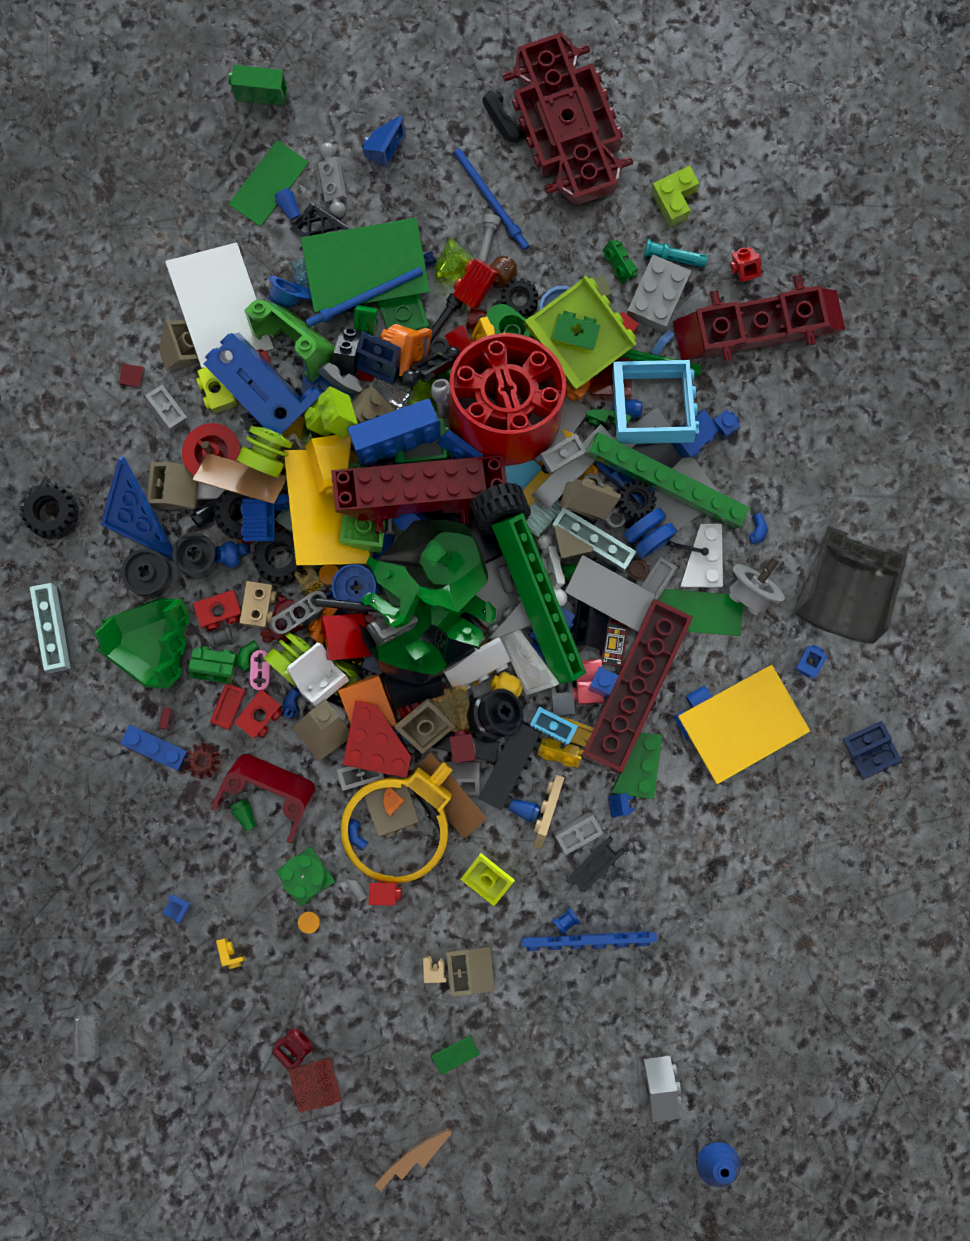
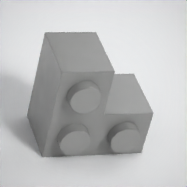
[644,1056,682,1122]

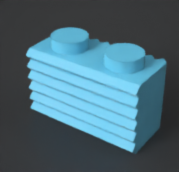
[530,707,578,746]

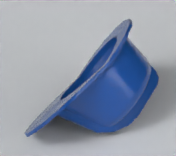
[268,276,312,307]

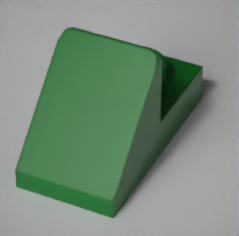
[354,305,378,336]

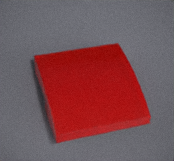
[321,613,370,660]

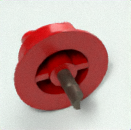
[182,423,241,476]

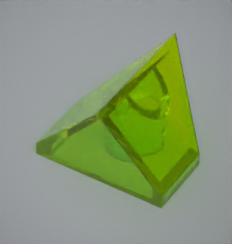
[435,237,475,278]

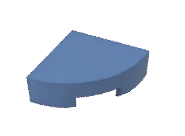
[651,329,674,355]

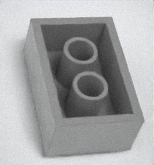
[627,255,691,333]

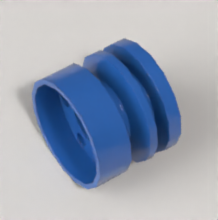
[331,564,381,602]

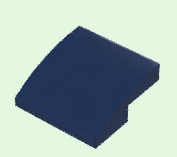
[355,332,401,384]
[843,721,902,780]

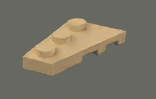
[533,775,564,850]

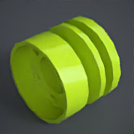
[237,426,293,477]
[264,631,311,688]

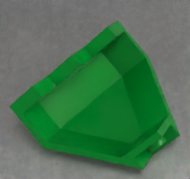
[94,598,190,689]

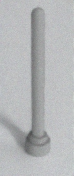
[467,214,501,312]

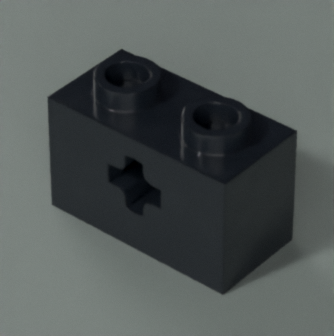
[333,327,362,376]

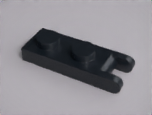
[569,836,625,892]

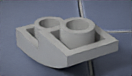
[317,362,363,395]

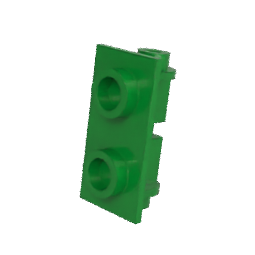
[602,239,638,285]

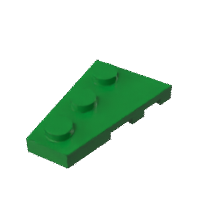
[611,732,662,799]

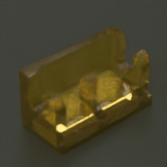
[295,565,324,595]

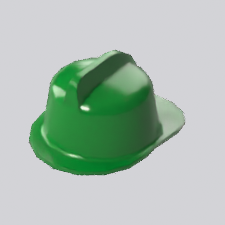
[486,304,531,337]

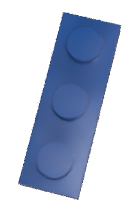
[120,724,188,771]

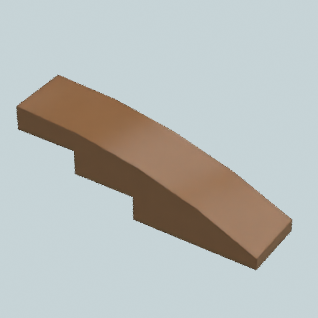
[374,1128,452,1191]

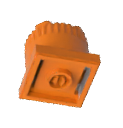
[380,324,432,376]

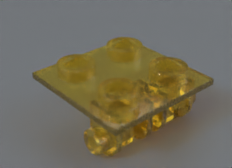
[431,686,471,732]

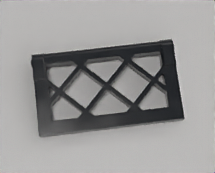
[290,202,352,238]

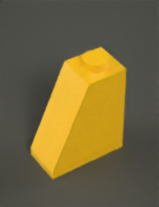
[305,435,351,495]

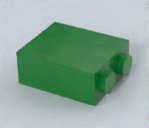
[228,65,288,106]

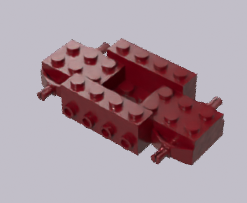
[502,32,633,205]

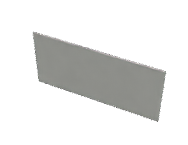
[565,555,655,632]

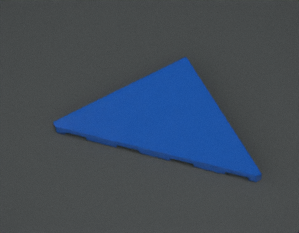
[100,456,173,559]

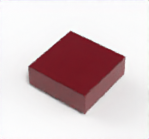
[119,363,145,389]
[158,707,175,731]

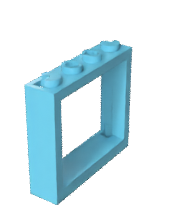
[612,360,699,444]

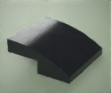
[632,426,682,468]

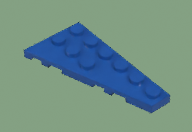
[522,931,657,951]

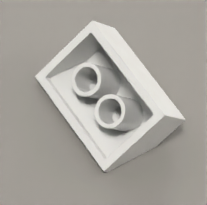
[444,637,511,693]

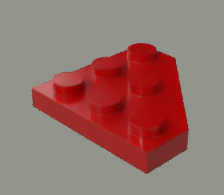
[343,700,411,778]

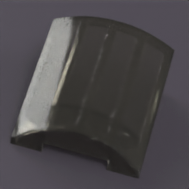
[795,526,907,644]

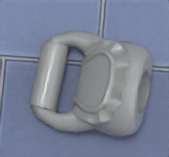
[431,378,450,419]

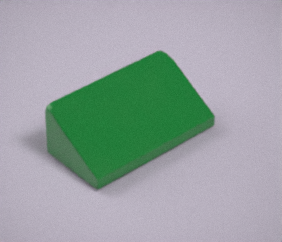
[431,1035,480,1075]

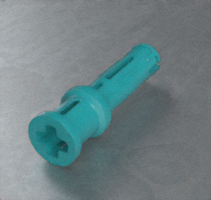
[643,239,708,268]

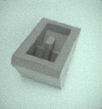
[337,766,384,791]

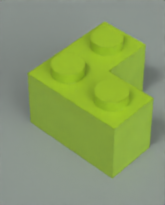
[651,165,699,227]
[304,386,358,439]

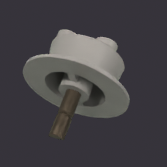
[729,557,785,615]

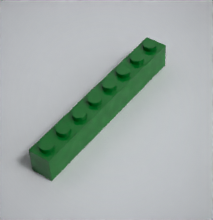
[584,432,750,529]
[491,513,586,684]

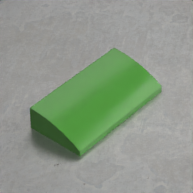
[339,462,386,553]

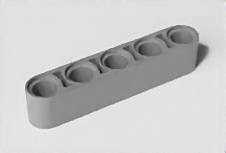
[532,424,616,510]

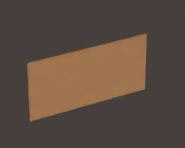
[192,453,287,504]
[409,752,487,839]

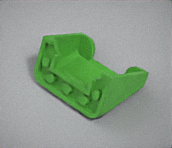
[244,300,335,383]

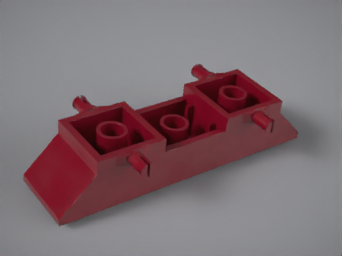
[673,274,845,362]
[331,455,507,534]

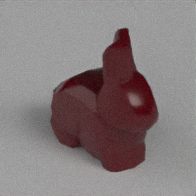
[260,595,305,643]

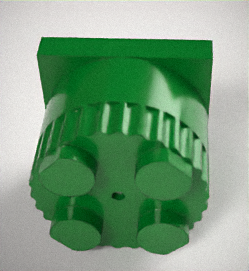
[275,846,336,907]

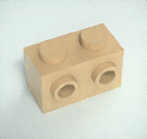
[240,581,277,629]

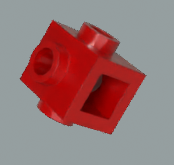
[730,247,762,282]

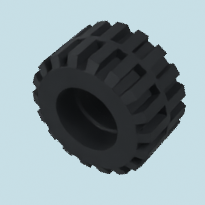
[20,483,79,540]
[471,483,531,535]
[213,490,252,539]
[252,529,307,585]

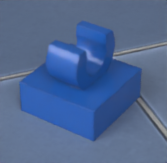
[608,793,635,818]

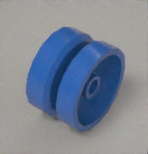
[623,508,678,559]

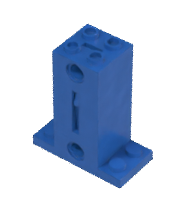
[203,332,325,434]

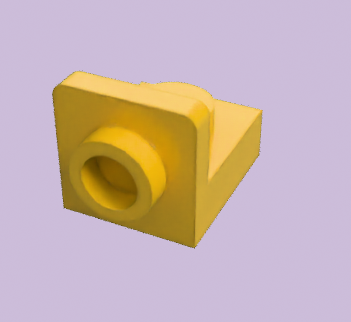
[216,938,246,969]

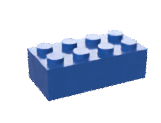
[348,398,441,466]

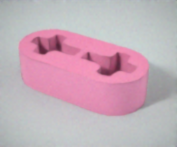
[250,650,271,691]

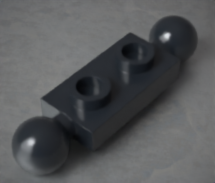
[401,346,461,387]

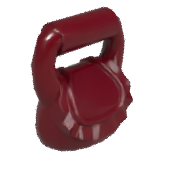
[273,1028,313,1069]

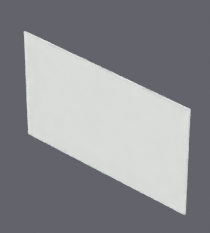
[165,243,274,368]

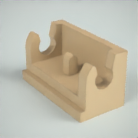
[423,956,447,983]

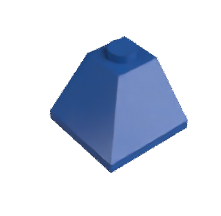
[362,115,405,168]

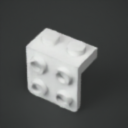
[287,643,349,707]

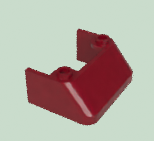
[211,754,316,844]

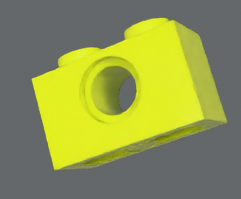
[196,367,238,414]

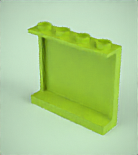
[523,275,637,391]

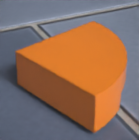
[383,787,405,817]

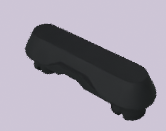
[482,90,525,142]

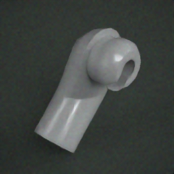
[336,879,368,903]

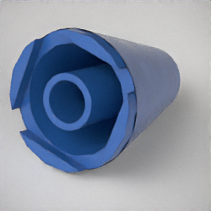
[697,1142,741,1188]

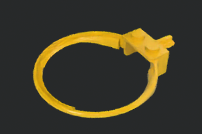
[341,762,453,883]

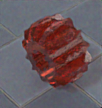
[184,743,221,780]

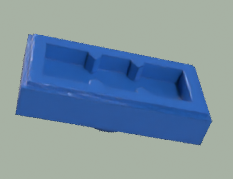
[437,430,483,459]

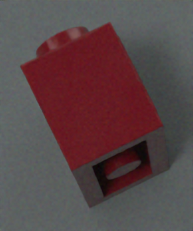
[450,730,477,763]

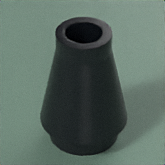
[190,499,216,529]

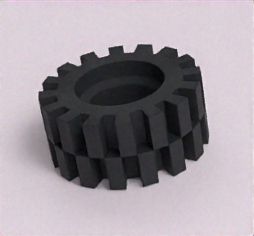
[501,278,538,316]
[616,480,657,521]

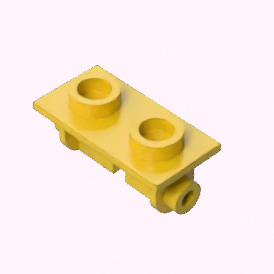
[537,737,583,768]

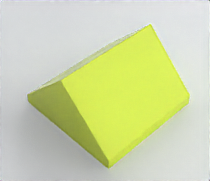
[460,853,515,906]

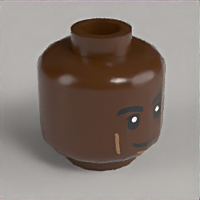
[489,256,517,287]

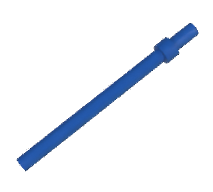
[453,148,530,251]
[306,267,423,328]

